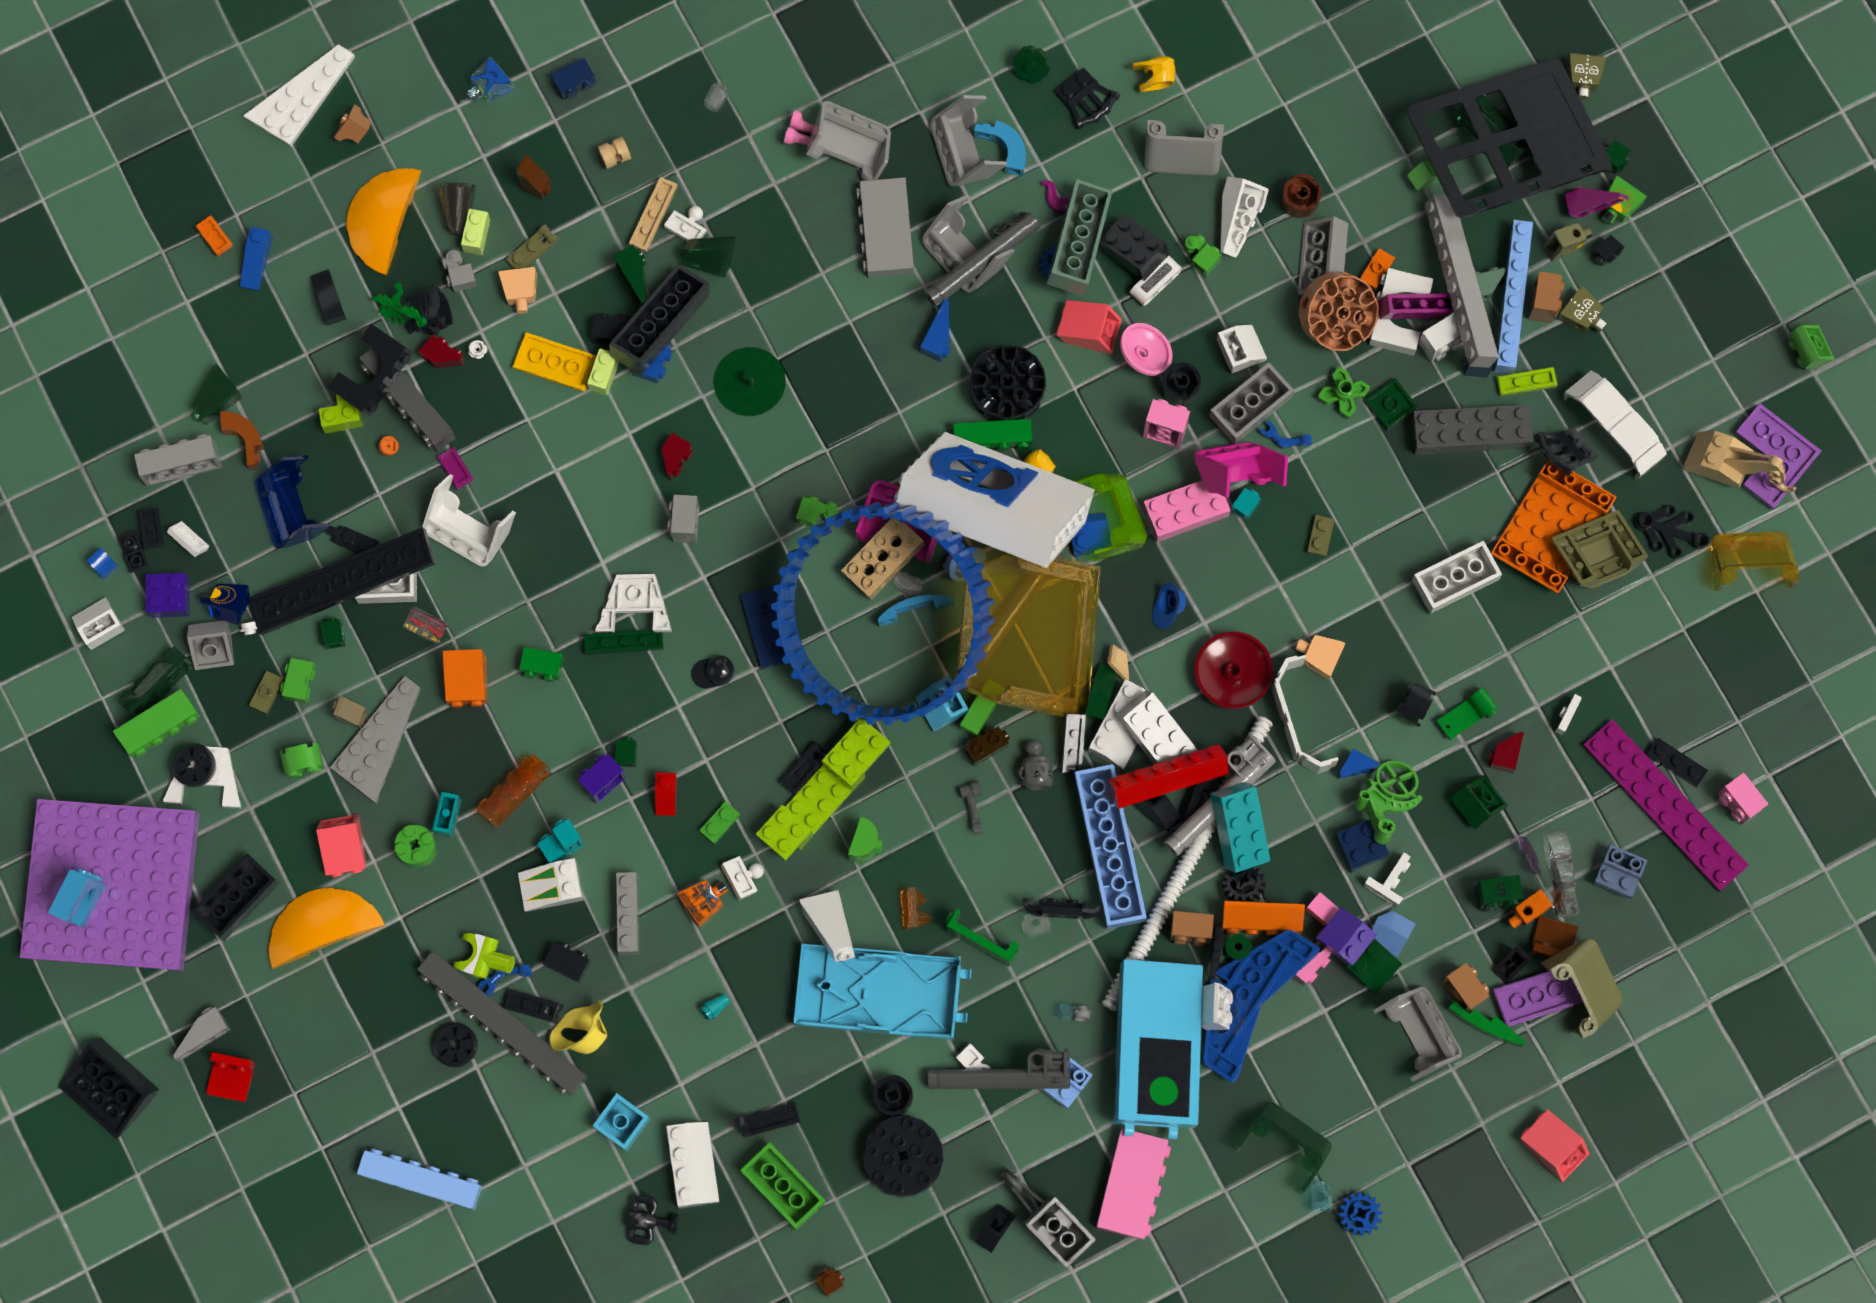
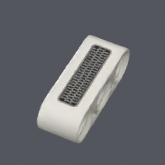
[1130,256,1182,306]

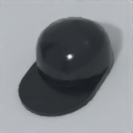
[692,655,735,689]

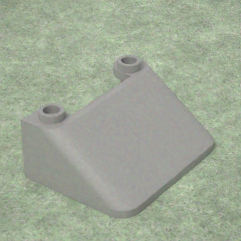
[806,101,891,181]

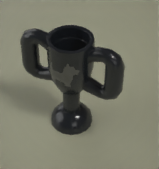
[628,1195,679,1245]

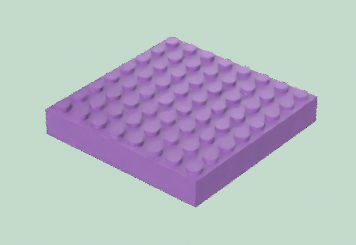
[20,799,200,971]

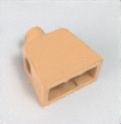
[499,267,537,314]
[1295,635,1345,680]

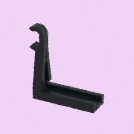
[731,1103,801,1138]

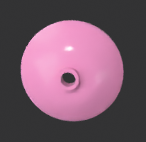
[1120,323,1172,376]

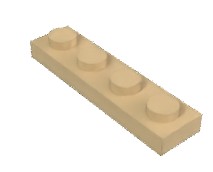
[629,177,678,253]

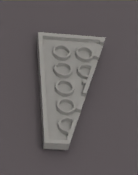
[330,676,421,804]

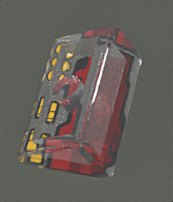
[403,607,449,644]

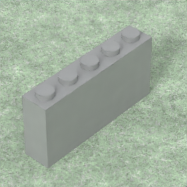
[857,177,914,278]

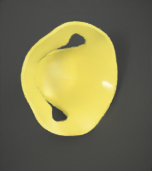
[549,999,607,1054]

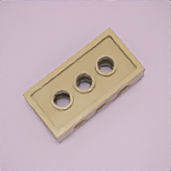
[841,518,925,600]

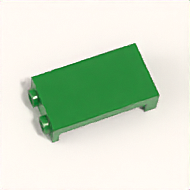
[946,909,1020,967]

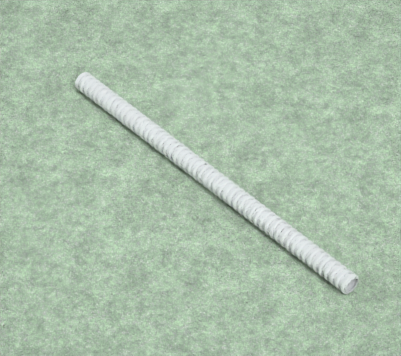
[1102,716,1273,1011]

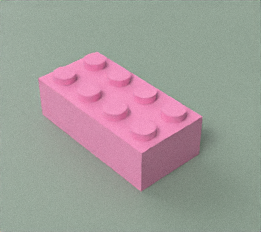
[1143,481,1231,542]

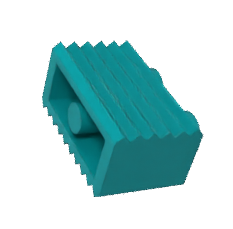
[432,792,462,838]

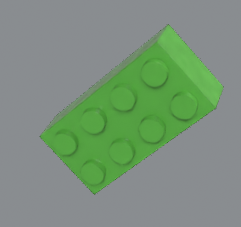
[740,1142,826,1231]

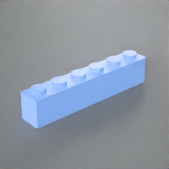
[357,1148,482,1210]

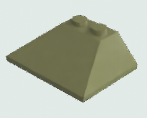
[1551,510,1648,589]

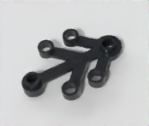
[1635,505,1710,560]

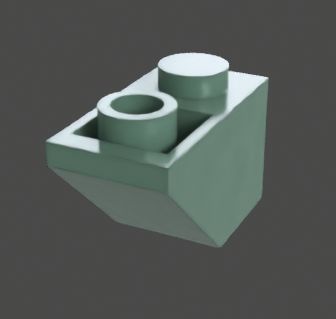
[1475,267,1505,301]

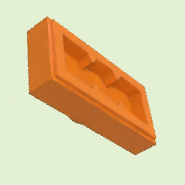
[196,215,233,257]
[1360,248,1395,291]

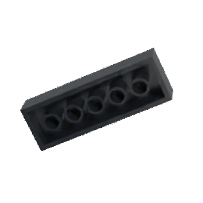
[609,264,710,375]

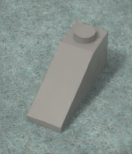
[173,1007,231,1062]

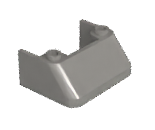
[930,95,1007,186]
[923,196,1015,292]
[1374,987,1462,1082]

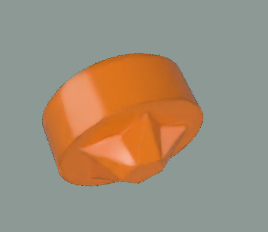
[378,436,399,456]

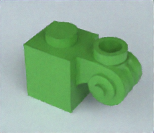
[1184,234,1222,277]
[796,496,838,528]

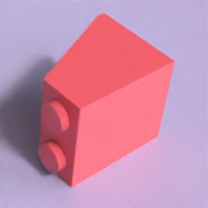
[1057,300,1122,354]
[316,814,367,877]
[1520,1110,1590,1183]

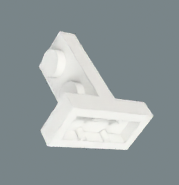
[1363,853,1411,908]

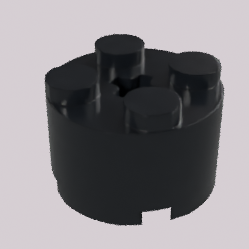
[1161,362,1201,406]
[1396,682,1437,727]
[873,1075,913,1118]

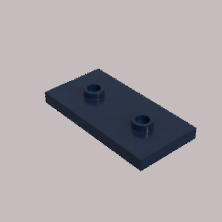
[741,586,785,669]

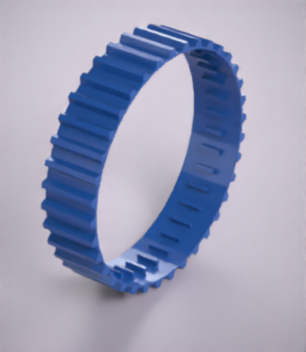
[771,502,995,725]

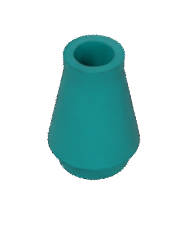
[700,993,730,1021]

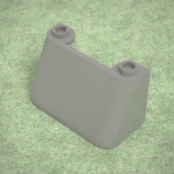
[1144,120,1224,176]

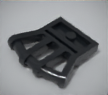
[1055,67,1120,130]
[1534,428,1598,477]

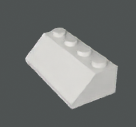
[1088,679,1146,770]
[667,1122,719,1209]

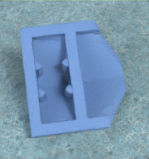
[1372,911,1416,958]

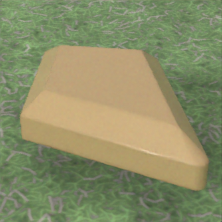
[1107,645,1129,681]

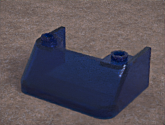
[256,455,330,549]

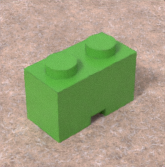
[280,658,317,704]

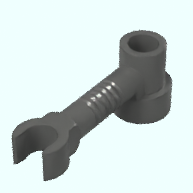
[960,780,983,835]

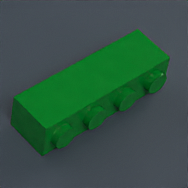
[953,419,1032,451]

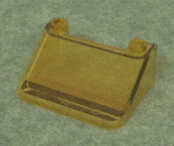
[1711,532,1800,591]

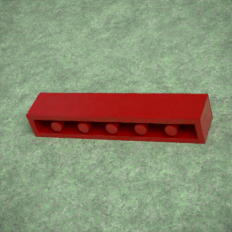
[1109,744,1229,809]

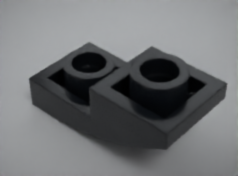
[117,530,149,573]

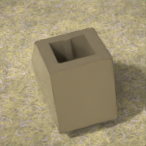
[332,696,368,730]

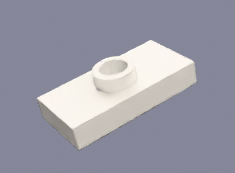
[167,521,209,557]
[1555,694,1582,735]

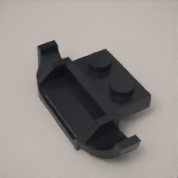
[1023,898,1103,919]

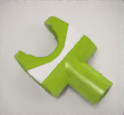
[452,933,515,979]

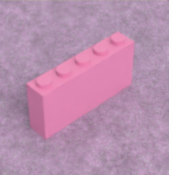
[1096,1128,1171,1240]

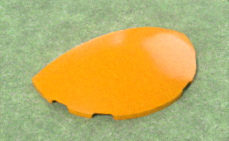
[347,168,422,276]
[269,888,385,969]

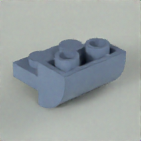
[1594,844,1648,899]

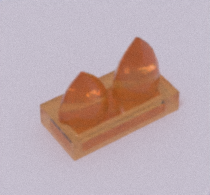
[900,887,932,930]

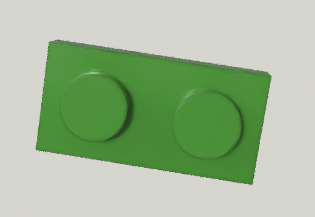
[699,801,741,845]

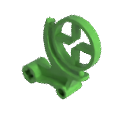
[1355,760,1423,844]

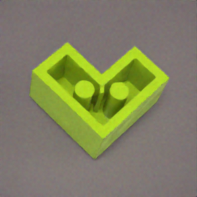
[319,394,363,434]

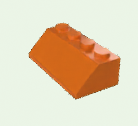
[1221,901,1305,936]

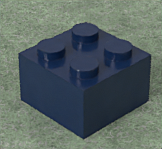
[1335,819,1389,873]

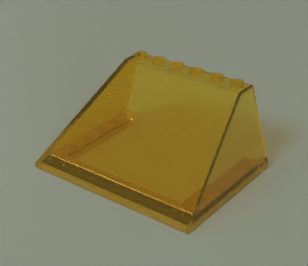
[956,551,1101,721]

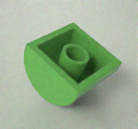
[1789,325,1834,370]
[848,817,883,863]

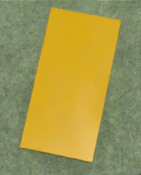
[512,332,597,393]

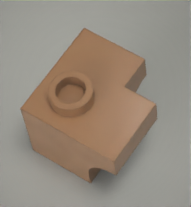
[334,104,372,143]

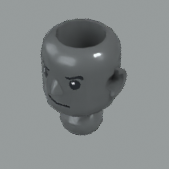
[1019,741,1054,790]

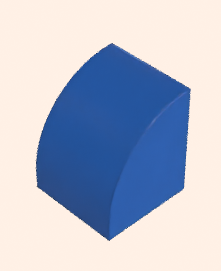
[86,547,119,580]

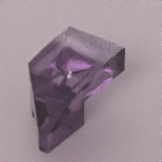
[1519,836,1542,875]

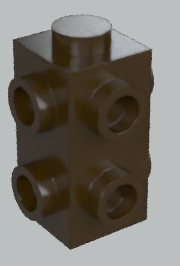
[965,726,1010,766]

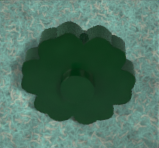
[1012,45,1051,83]

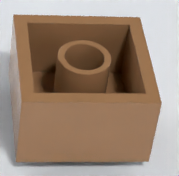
[1528,271,1565,323]
[1170,911,1214,947]
[1442,963,1490,1012]

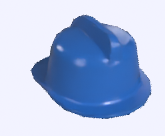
[1152,583,1186,629]

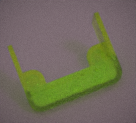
[1074,474,1147,562]

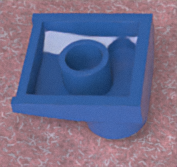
[1071,512,1112,557]

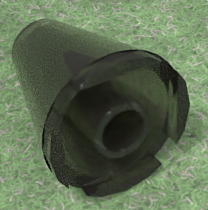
[438,183,476,235]

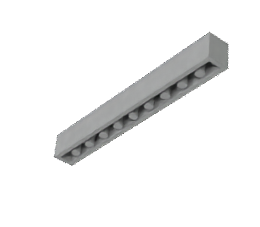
[1425,194,1499,368]

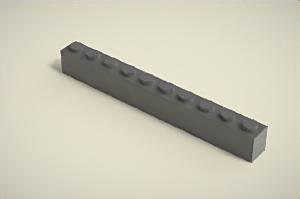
[417,951,588,1096]

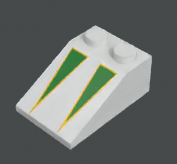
[518,858,584,912]

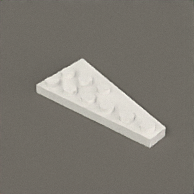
[243,45,355,147]

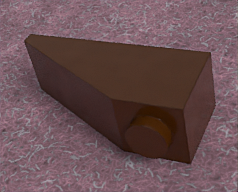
[516,155,552,200]

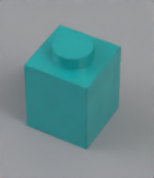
[1231,488,1261,522]

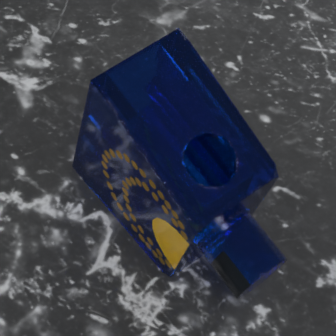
[200,584,250,625]

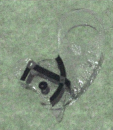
[1543,830,1579,918]

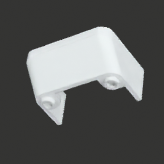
[423,474,516,567]

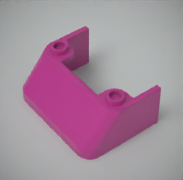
[1194,442,1288,497]

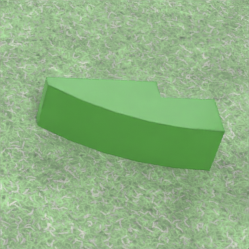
[960,679,1005,737]

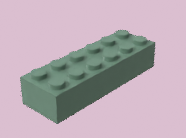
[1046,179,1112,296]

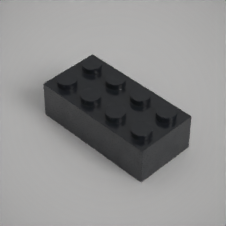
[191,853,280,941]

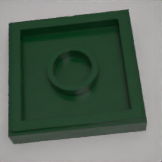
[1364,378,1418,431]

